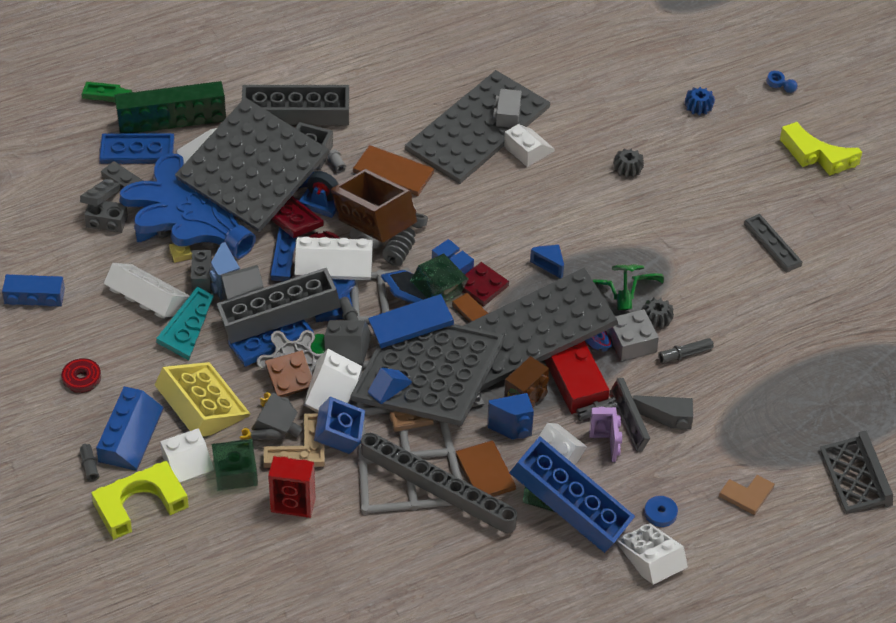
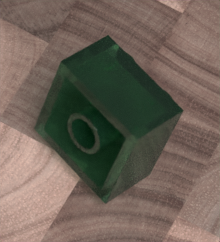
[411,253,469,302]
[212,439,258,491]

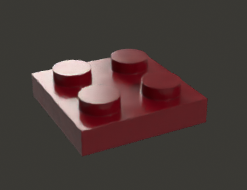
[456,262,509,307]

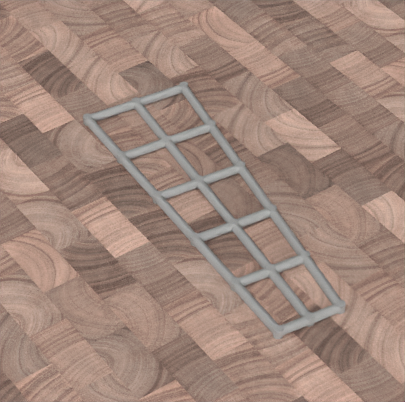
[351,268,462,515]

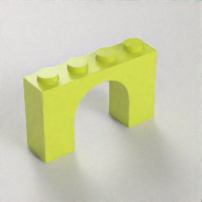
[91,460,189,540]

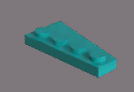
[156,287,214,361]

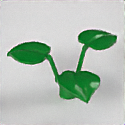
[592,264,664,310]

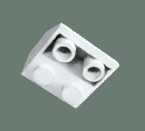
[537,423,587,465]

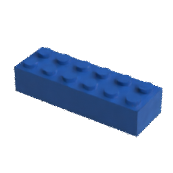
[509,436,635,553]

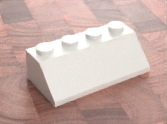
[295,237,373,280]
[104,263,190,319]

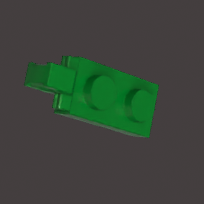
[82,82,132,102]

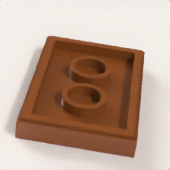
[456,440,516,497]

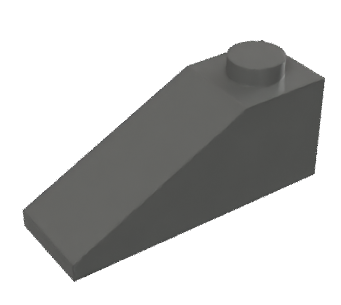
[633,395,693,429]

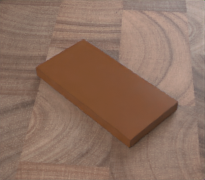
[353,145,434,196]

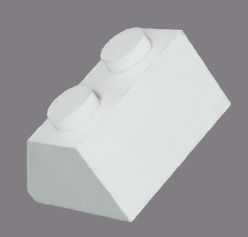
[504,124,555,167]
[160,428,214,484]

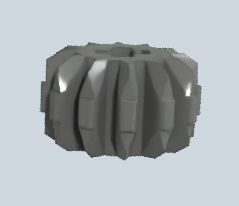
[613,148,644,178]
[642,297,674,329]

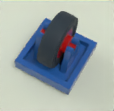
[299,171,339,218]

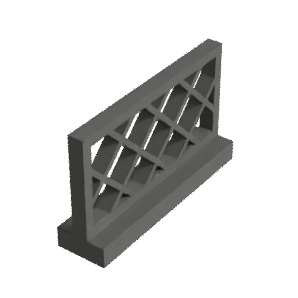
[820,430,893,514]

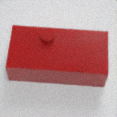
[544,341,610,414]

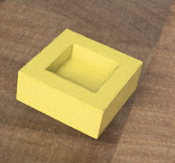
[169,243,192,263]

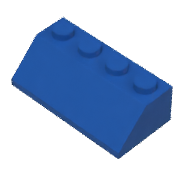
[96,386,163,471]

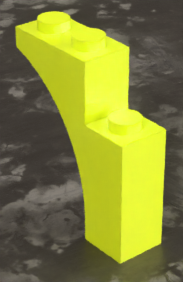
[780,122,862,176]

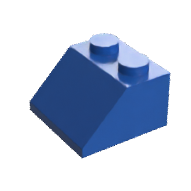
[487,393,534,440]

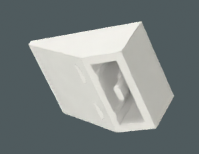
[616,523,688,584]

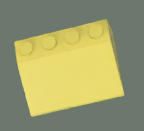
[155,362,250,437]

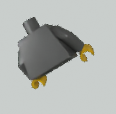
[240,392,303,444]

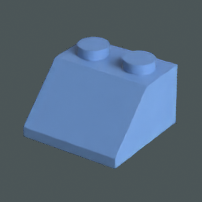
[209,242,240,300]

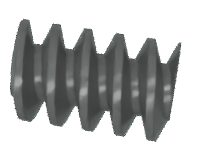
[382,227,416,266]

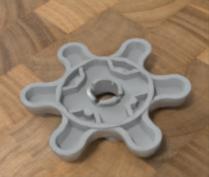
[257,330,323,391]

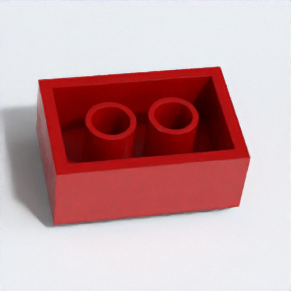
[268,456,316,518]

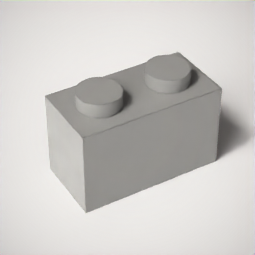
[493,89,522,128]

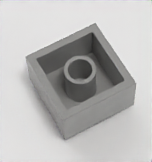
[607,309,659,361]

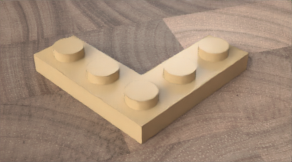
[264,414,325,468]

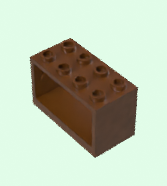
[330,169,417,243]

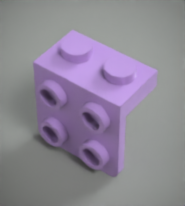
[589,407,622,462]

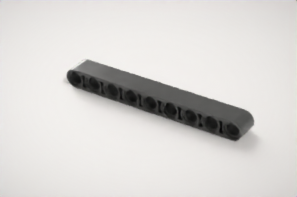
[361,433,517,533]

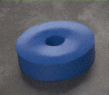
[644,496,678,527]

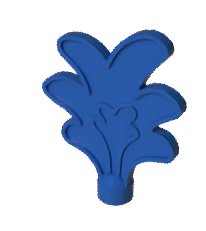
[119,154,256,259]

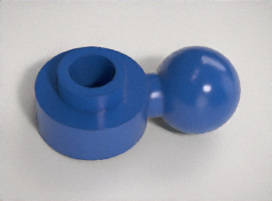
[766,71,798,93]

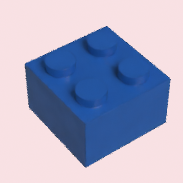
[314,396,365,454]

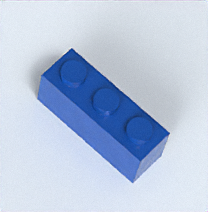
[2,274,65,306]

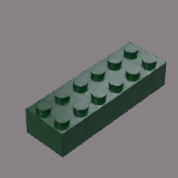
[114,81,226,134]

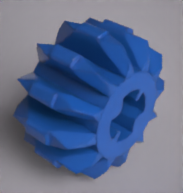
[684,87,715,116]

